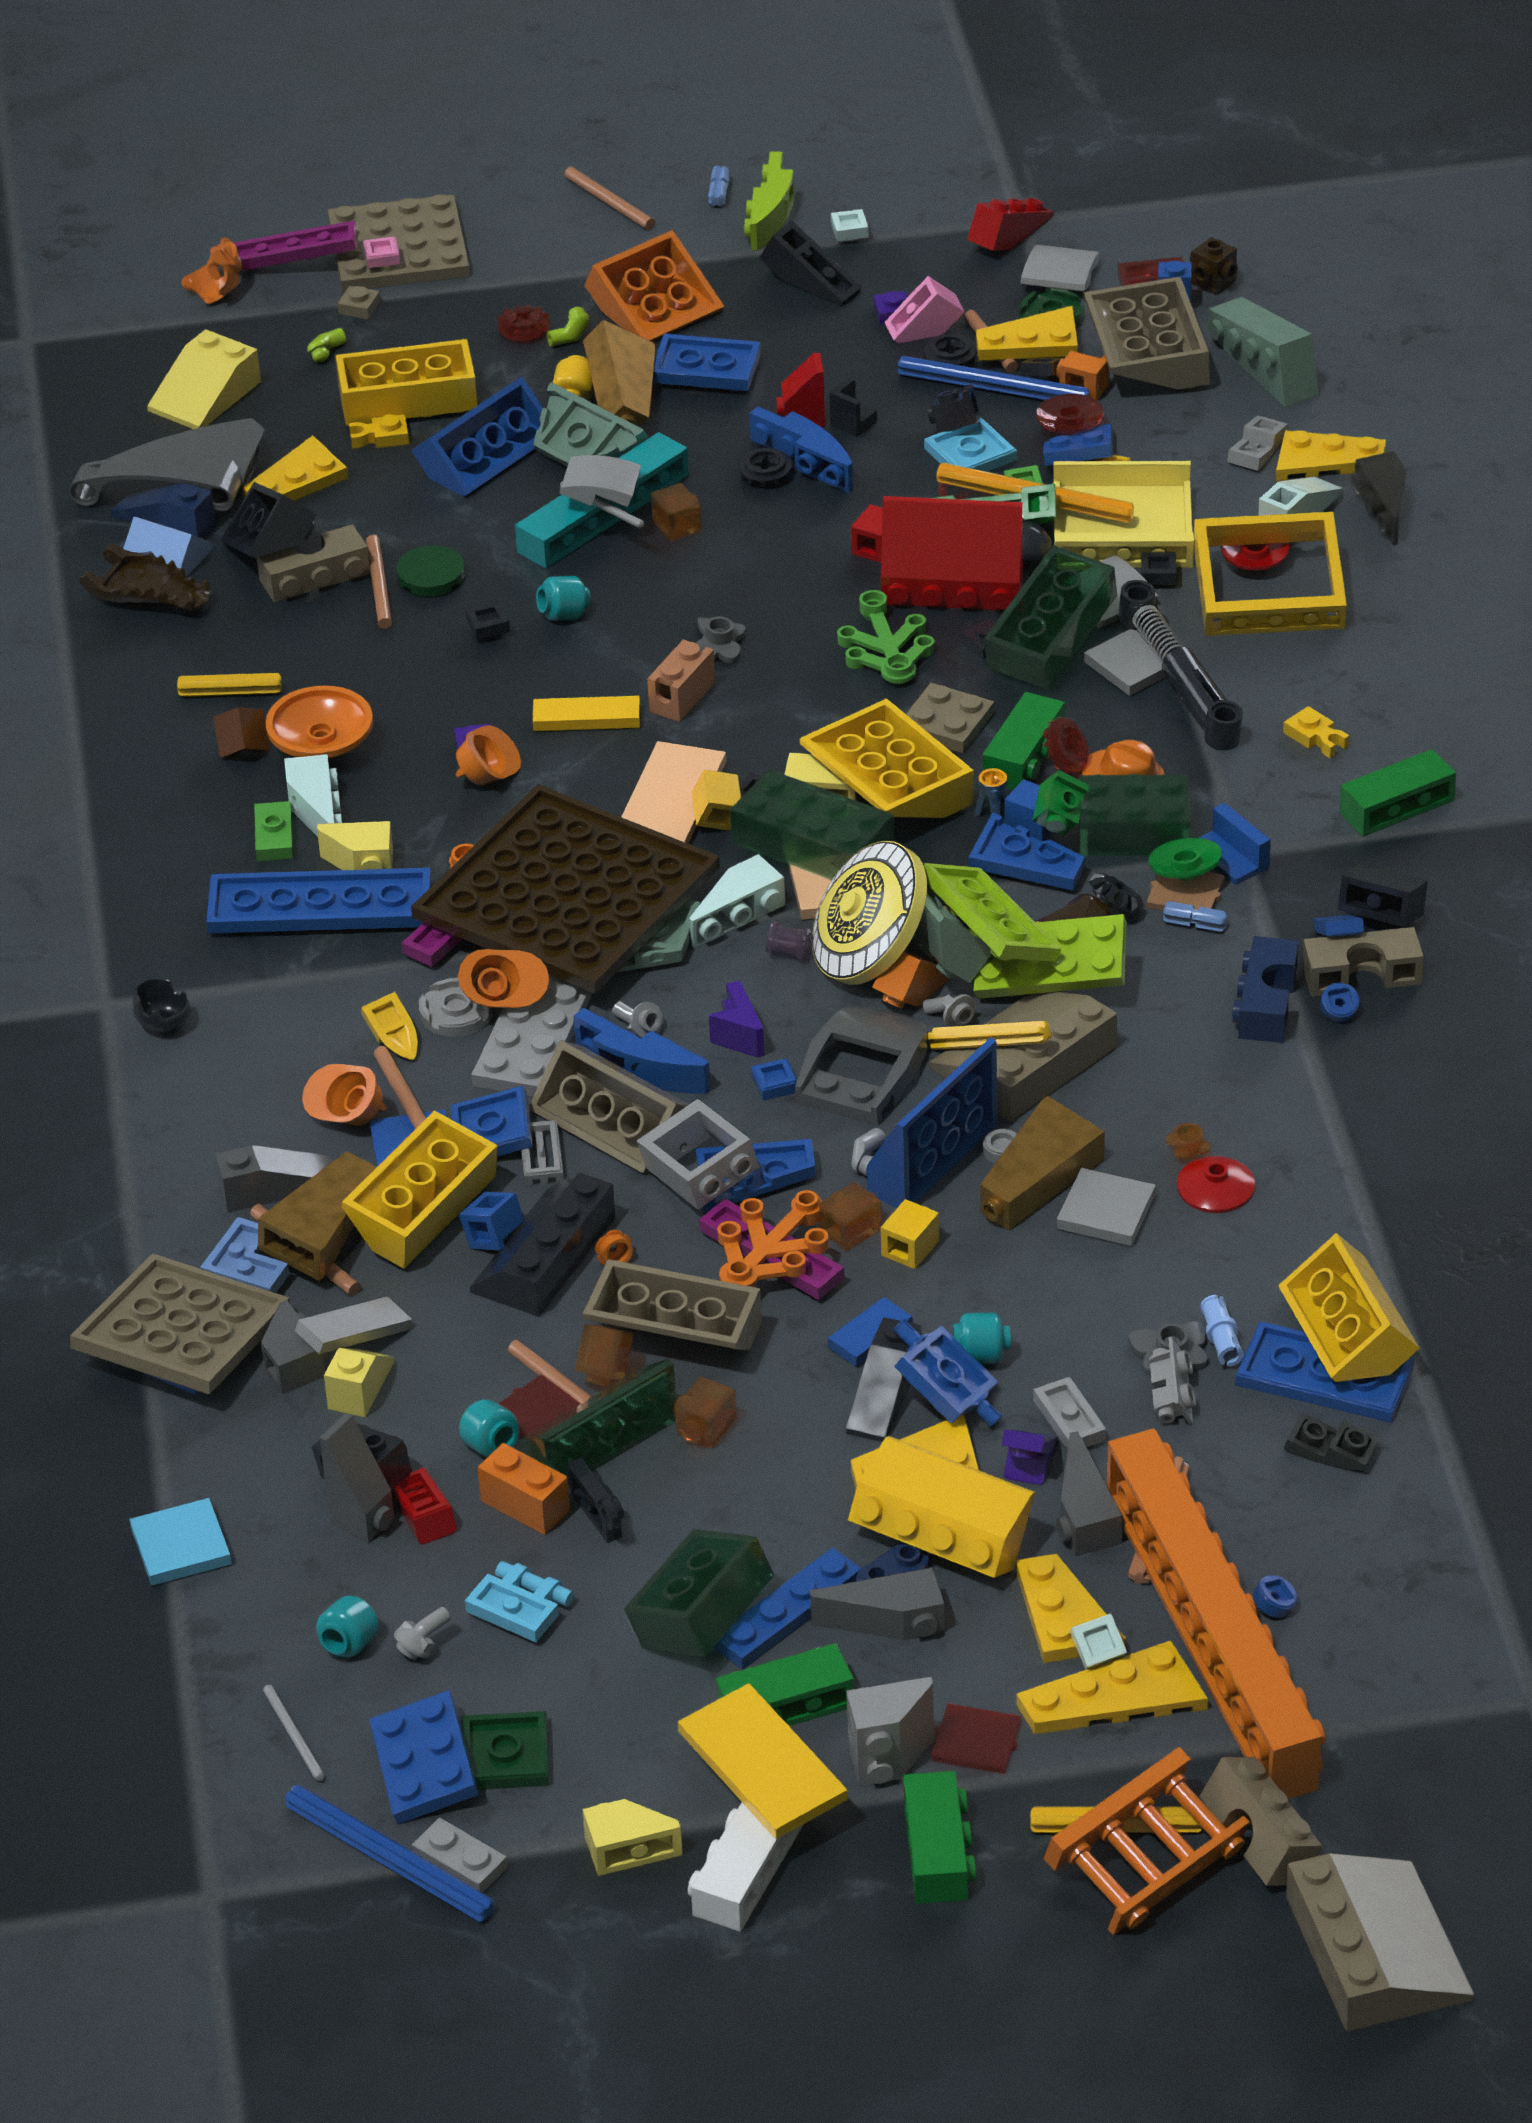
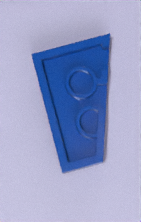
[969,812,1085,891]

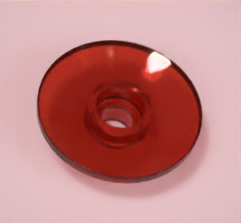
[1036,394,1103,435]

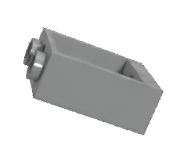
[637,1099,760,1209]

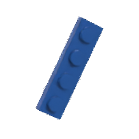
[713,1547,862,1670]

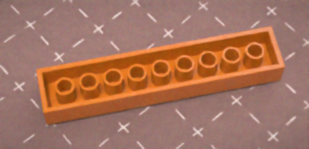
[1107,1428,1325,1799]

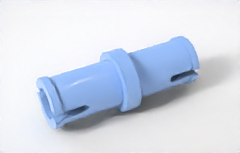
[1200,1295,1244,1367]

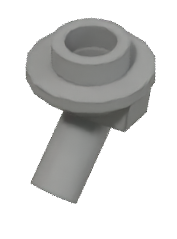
[923,994,976,1027]
[612,1001,664,1038]
[394,1607,451,1660]

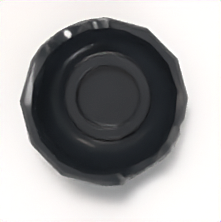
[1023,520,1052,568]
[133,979,191,1032]

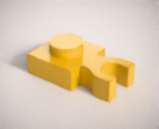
[349,414,409,449]
[1283,706,1350,758]

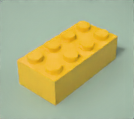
[336,339,478,426]

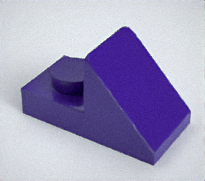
[709,980,765,1058]
[1001,1429,1058,1485]

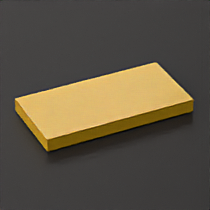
[678,1683,848,1839]

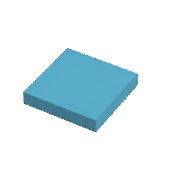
[924,417,1017,472]
[130,1498,231,1586]

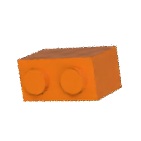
[477,1443,570,1535]

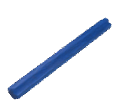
[898,356,1090,407]
[285,1785,495,1922]

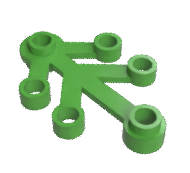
[837,590,935,685]

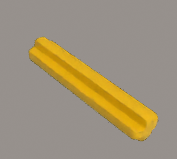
[177,673,282,697]

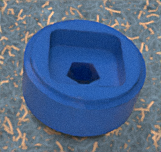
[1320,983,1359,1023]
[1253,1575,1297,1618]

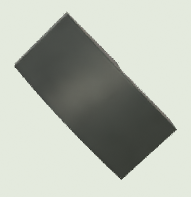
[1283,1412,1380,1470]

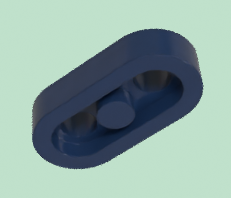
[856,1543,929,1582]

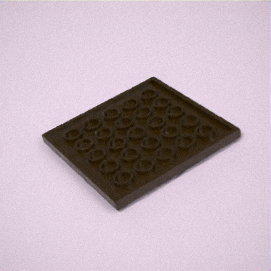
[411,784,720,994]

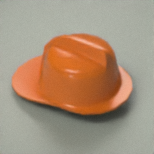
[455,725,521,786]
[1081,740,1165,795]
[458,949,549,1008]
[302,1064,387,1126]

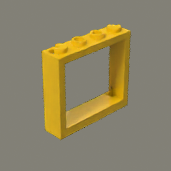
[1194,512,1347,636]

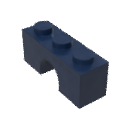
[1232,936,1299,1043]

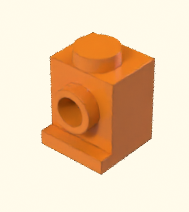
[1056,351,1110,402]

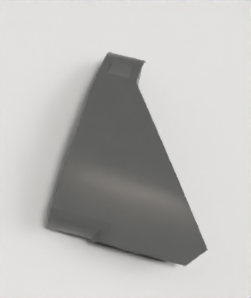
[69,418,265,512]

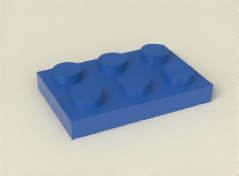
[652,334,761,391]
[369,1690,479,1824]

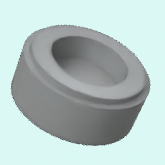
[983,1129,1017,1164]

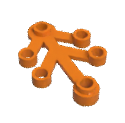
[717,1190,829,1287]

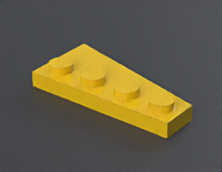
[1017,1640,1208,1734]

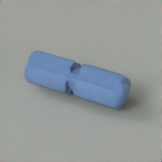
[708,165,730,207]
[1163,901,1227,933]

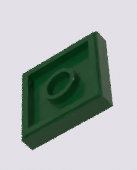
[461,1711,549,1790]

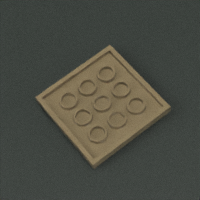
[328,194,470,292]
[70,1253,290,1394]

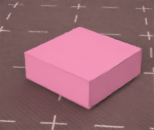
[363,237,400,268]

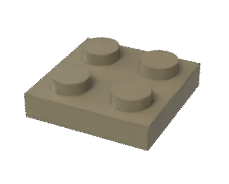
[906,683,995,753]

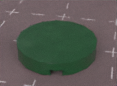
[1019,288,1085,329]
[396,545,465,597]

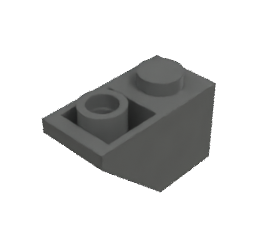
[261,1300,328,1394]

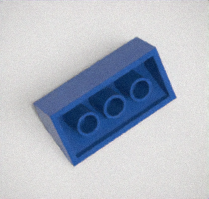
[411,376,543,497]

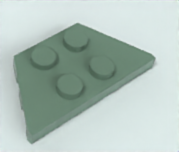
[533,382,648,467]
[618,898,700,972]

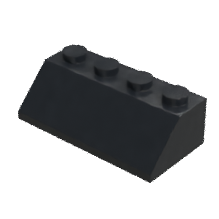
[470,1172,616,1317]

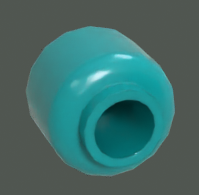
[536,576,590,621]
[953,1312,1011,1364]
[459,1399,519,1458]
[316,1595,379,1658]

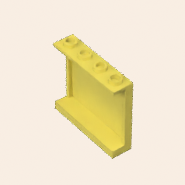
[1053,461,1194,568]

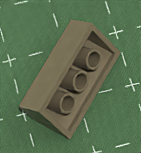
[529,1040,689,1174]
[583,1259,762,1350]

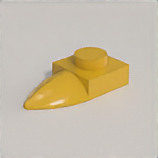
[361,992,418,1061]

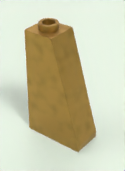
[583,320,655,427]
[980,1096,1105,1231]
[258,1151,377,1281]

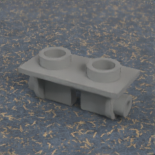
[1149,1337,1196,1425]

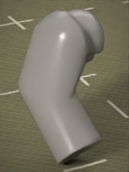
[851,1128,886,1176]

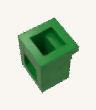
[1032,770,1089,836]

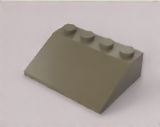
[1084,276,1210,390]
[929,992,1117,1122]
[1286,1853,1474,2032]

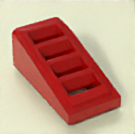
[391,1468,457,1544]

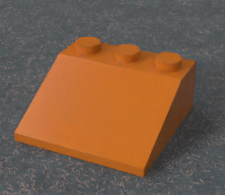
[584,230,725,342]

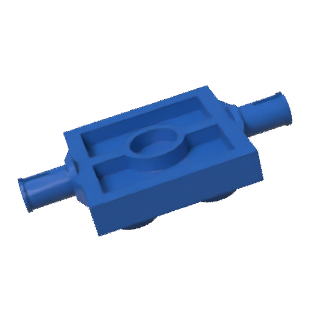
[892,1318,1003,1428]

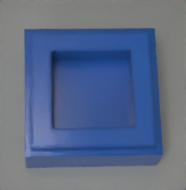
[751,1058,797,1101]

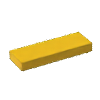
[533,696,640,731]

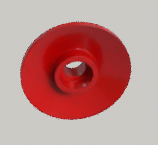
[1220,543,1290,571]
[1177,1156,1255,1213]

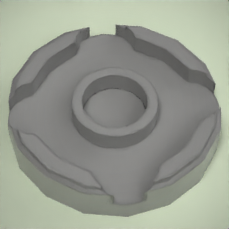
[419,978,493,1037]

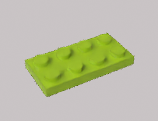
[923,863,1062,963]
[974,914,1127,999]

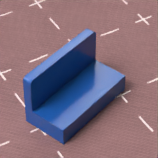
[1199,802,1271,884]

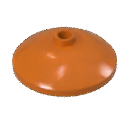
[266,686,373,759]

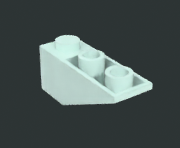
[1259,477,1343,516]
[284,754,342,837]
[689,854,785,949]

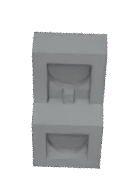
[1227,415,1288,471]

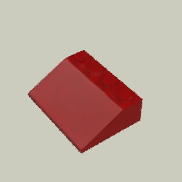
[881,496,1023,611]

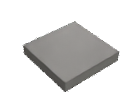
[1084,629,1167,696]
[1057,1168,1156,1246]

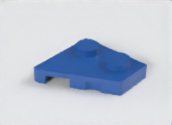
[1043,423,1113,466]

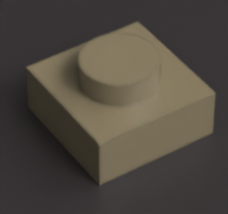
[337,286,381,320]

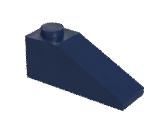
[111,483,216,538]

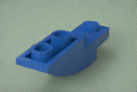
[749,406,853,493]
[573,1008,711,1094]

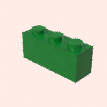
[982,692,1069,790]
[1339,749,1456,837]
[716,1643,854,1726]
[903,1771,976,1904]

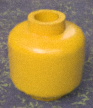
[553,355,594,401]

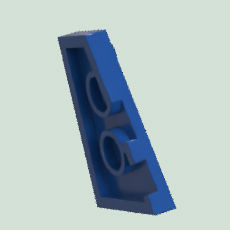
[696,1139,816,1213]

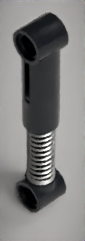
[1118,580,1243,751]

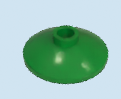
[1149,838,1222,881]

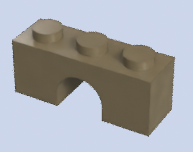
[257,524,370,602]
[1302,927,1424,997]
[1199,1756,1322,1886]

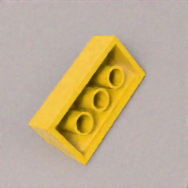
[342,1110,498,1269]
[1278,1233,1420,1382]
[848,1436,1036,1578]

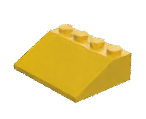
[800,698,974,818]

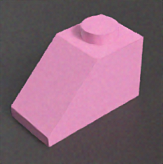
[885,276,964,343]

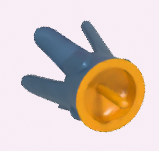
[975,768,1008,816]

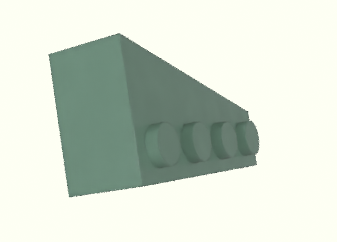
[1208,297,1319,407]

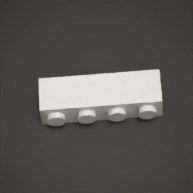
[688,1803,804,1932]

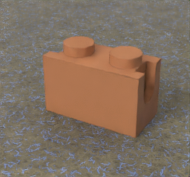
[647,639,715,722]

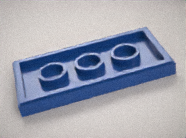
[1235,1321,1415,1423]

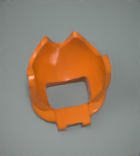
[181,237,242,304]

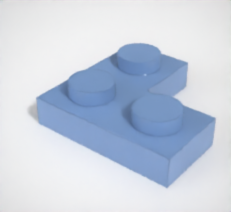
[200,1217,290,1293]

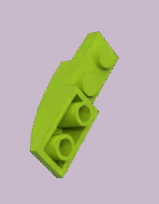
[744,152,794,251]

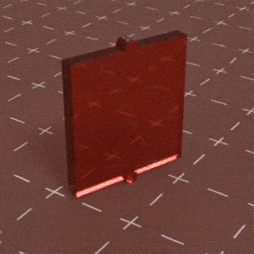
[498,1374,589,1450]
[931,1703,1021,1774]

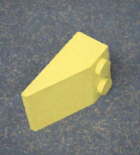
[147,329,261,429]

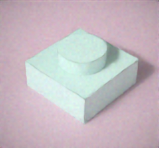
[831,209,869,242]
[1070,1613,1127,1670]

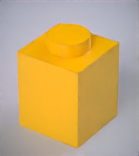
[691,769,743,831]
[881,1199,939,1269]

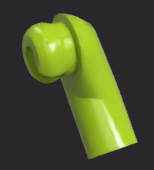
[547,307,589,347]
[307,328,346,363]

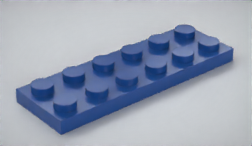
[206,868,431,933]

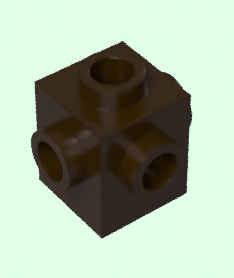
[1190,237,1238,295]

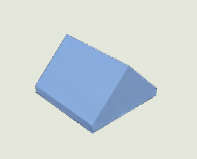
[123,517,214,576]

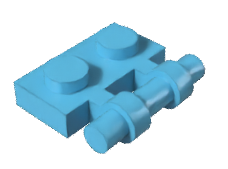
[465,1561,574,1642]

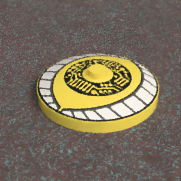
[812,841,927,985]

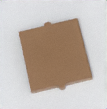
[1146,872,1224,911]

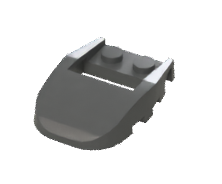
[794,1006,930,1126]

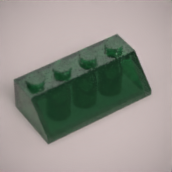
[517,1359,677,1486]

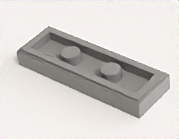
[295,1296,412,1354]

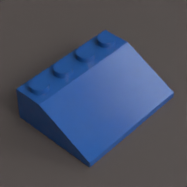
[866,1038,997,1208]

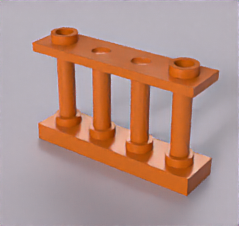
[1044,1747,1249,1935]

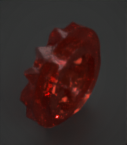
[498,304,550,341]
[1043,717,1089,774]

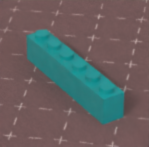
[515,432,689,568]

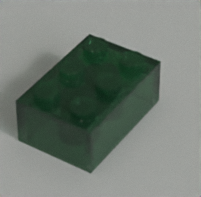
[1080,774,1191,856]
[624,1529,775,1657]

